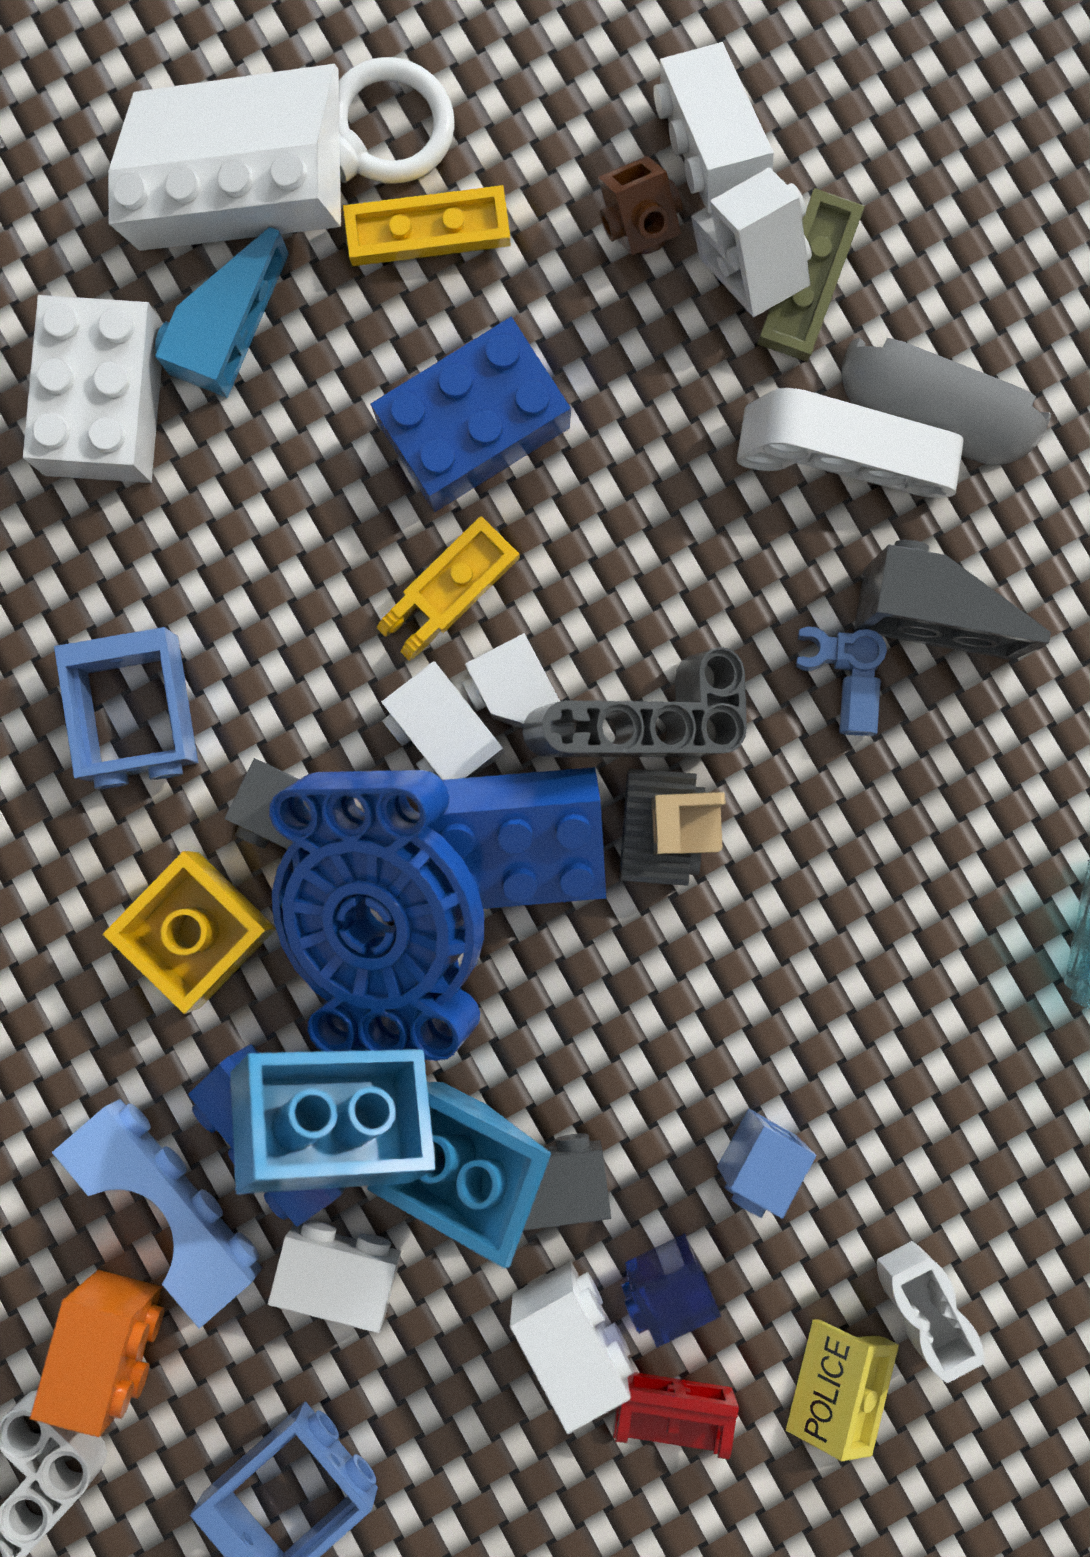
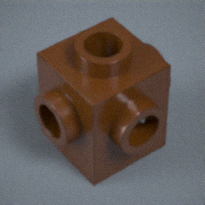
[598,156,683,255]

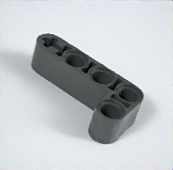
[522,647,747,757]

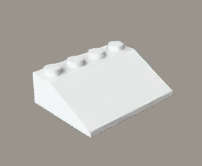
[108,64,341,251]

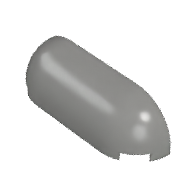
[842,338,1051,465]

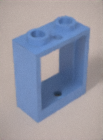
[54,627,198,789]
[190,1401,378,1557]

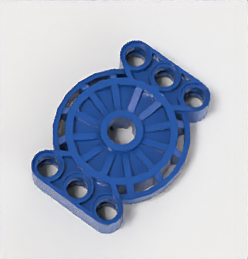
[269,770,484,1061]

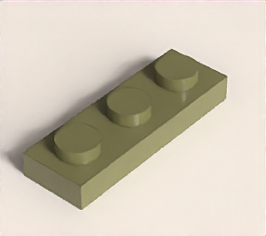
[757,188,865,362]

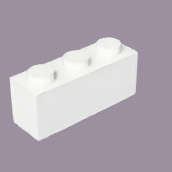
[653,42,774,214]

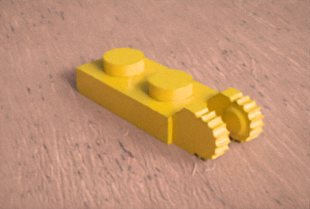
[377,516,520,661]

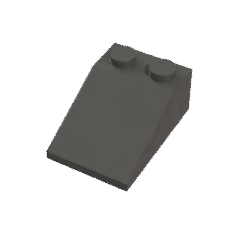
[853,540,1051,660]

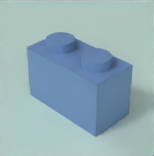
[717,1108,817,1219]

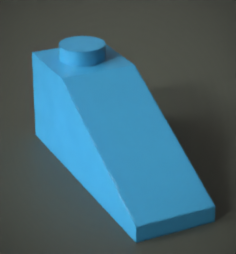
[155,227,289,398]

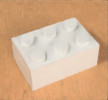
[23,295,163,483]

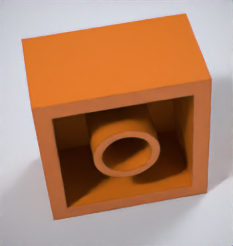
[30,1269,164,1438]

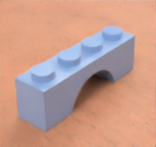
[52,1099,262,1329]

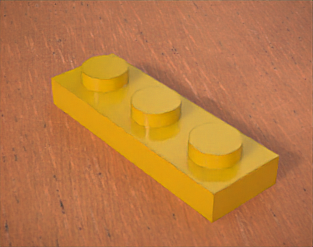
[343,185,511,266]

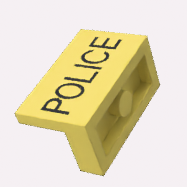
[786,1319,899,1461]

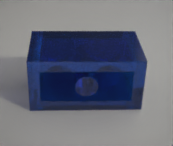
[621,1233,721,1348]

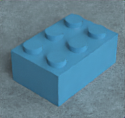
[230,1049,435,1194]

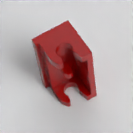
[613,1372,739,1460]

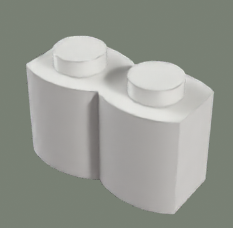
[877,1241,984,1383]

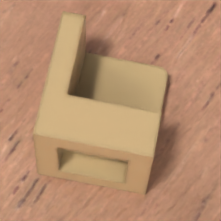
[651,792,725,855]

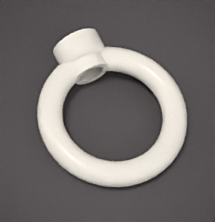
[339,57,455,184]

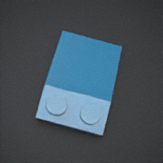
[367,1082,551,1268]

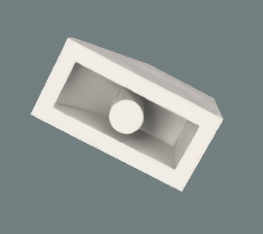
[462,633,575,736]

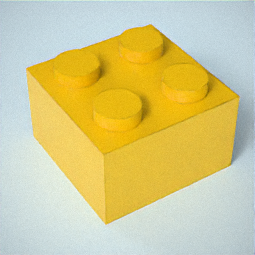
[103,851,276,1014]

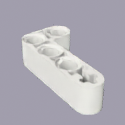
[737,388,964,498]
[0,1390,107,1557]

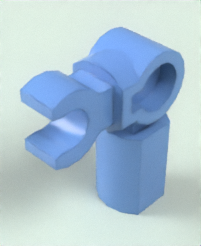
[796,627,887,736]

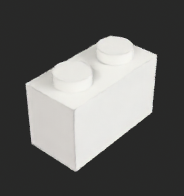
[381,661,505,780]
[268,1220,402,1333]

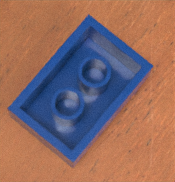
[370,316,571,513]
[428,767,607,909]

